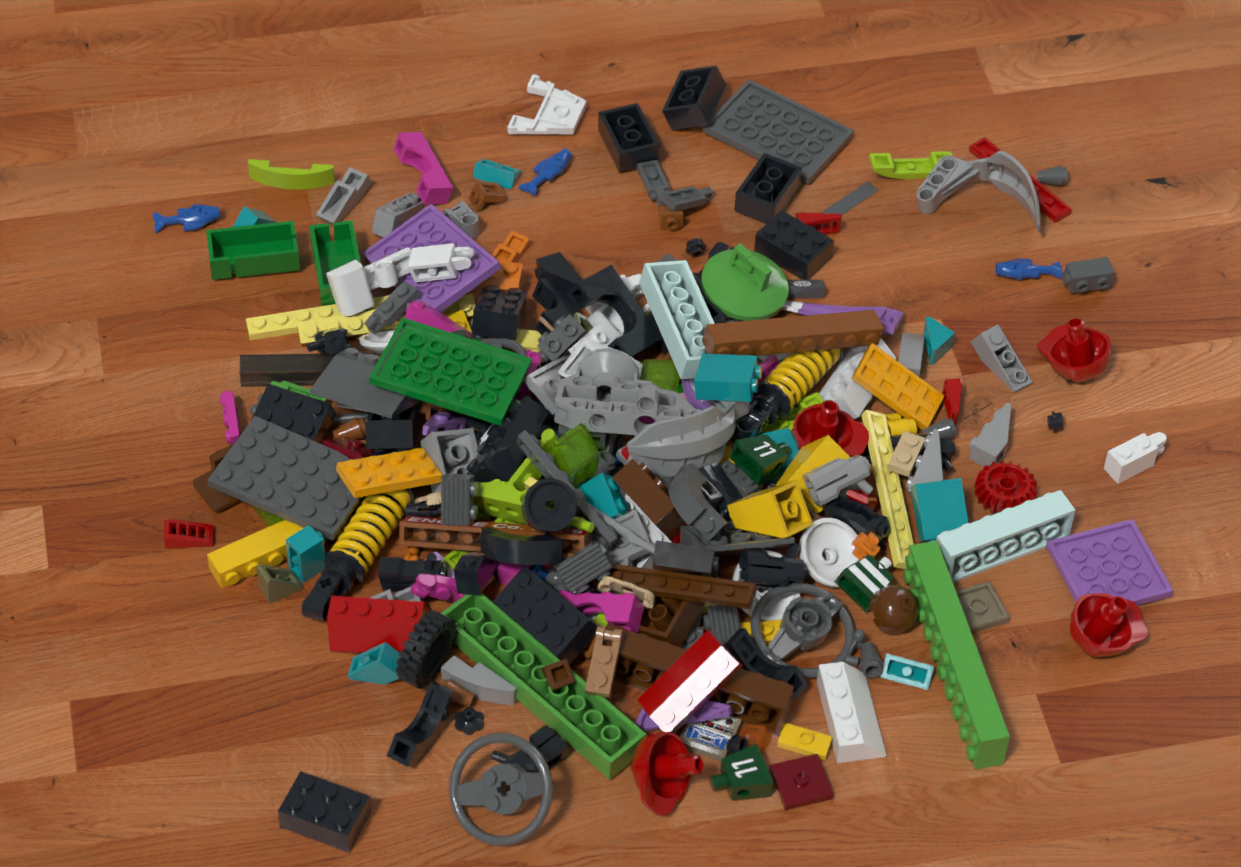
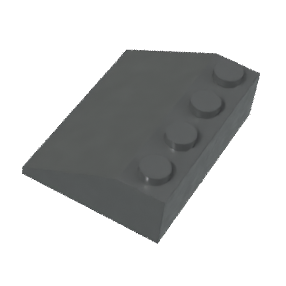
[310,348,421,419]
[680,521,795,560]

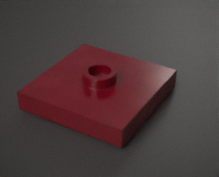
[322,437,386,460]
[769,754,834,810]

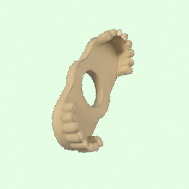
[414,491,441,506]
[598,576,655,609]

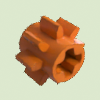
[851,531,880,560]

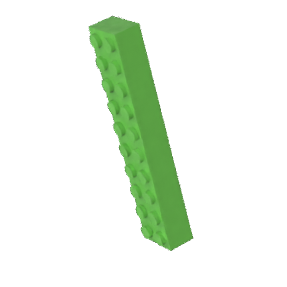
[903,541,1010,770]
[441,593,646,780]

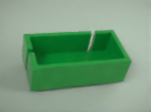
[309,220,360,306]
[206,221,300,280]

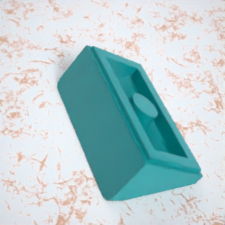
[473,159,522,189]
[880,654,934,690]

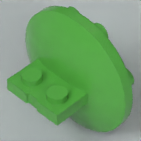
[701,243,789,321]

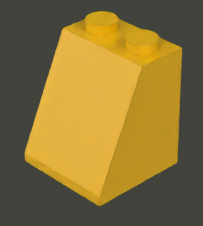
[775,435,850,513]
[727,480,813,538]

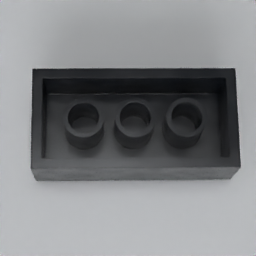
[466,396,548,483]
[493,565,597,665]

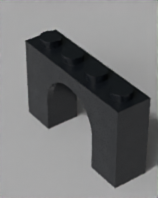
[566,264,662,358]
[652,541,720,578]

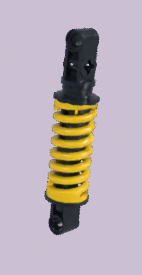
[731,348,843,444]
[302,487,414,622]

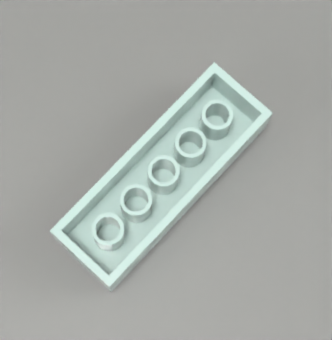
[639,260,715,379]
[936,490,1075,583]

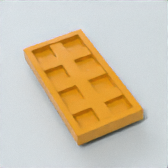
[851,343,944,430]
[336,448,442,498]

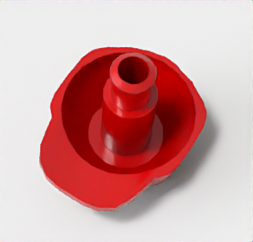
[1037,318,1111,382]
[792,400,869,457]
[1070,593,1148,657]
[631,732,704,815]

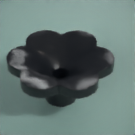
[454,707,484,735]

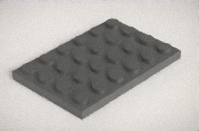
[703,79,854,184]
[208,416,363,540]

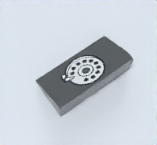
[787,279,825,299]

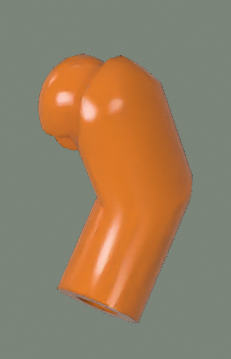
[404,546,420,561]

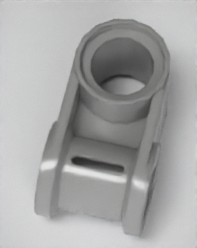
[442,201,479,240]

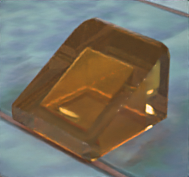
[739,724,772,755]

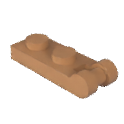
[585,626,623,698]

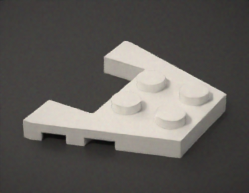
[507,74,586,134]

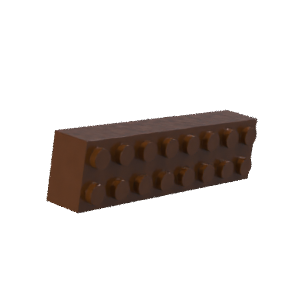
[603,623,793,737]

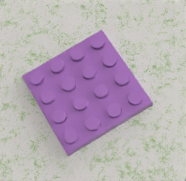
[1046,519,1173,606]

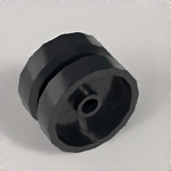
[521,478,577,534]

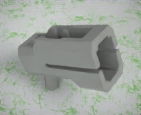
[803,455,873,506]

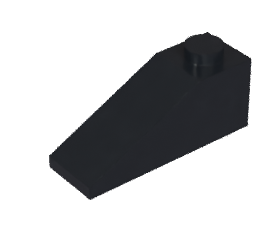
[535,252,582,291]
[454,551,499,595]

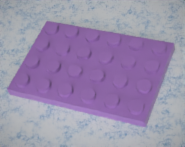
[362,204,501,312]

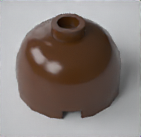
[869,585,919,635]

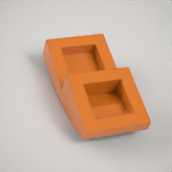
[491,230,531,263]

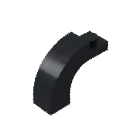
[532,278,577,335]
[480,527,563,565]
[725,628,808,700]
[387,681,455,767]

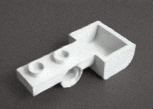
[326,247,412,316]
[569,303,624,354]

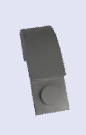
[668,464,727,541]

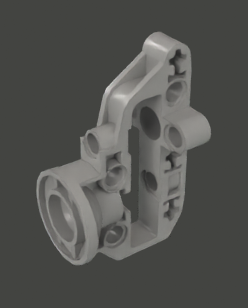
[554,348,702,437]

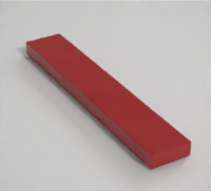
[969,137,1072,223]

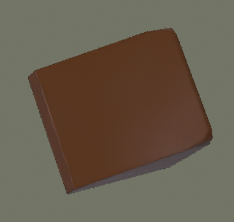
[541,659,575,690]

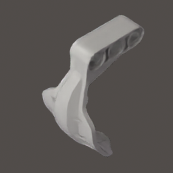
[916,151,1041,231]
[627,400,750,477]

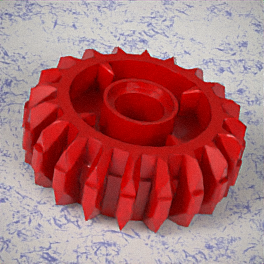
[974,460,1038,515]

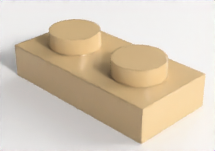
[887,431,926,477]

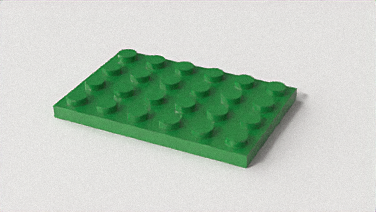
[369,317,532,425]

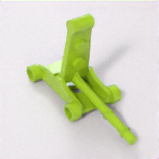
[474,429,594,532]

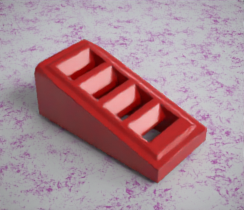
[795,213,842,235]
[942,378,962,427]
[846,489,879,511]
[164,519,214,548]

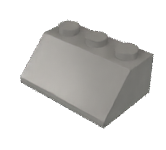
[420,428,478,493]

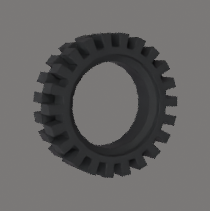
[396,610,457,689]

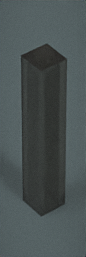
[239,353,377,387]

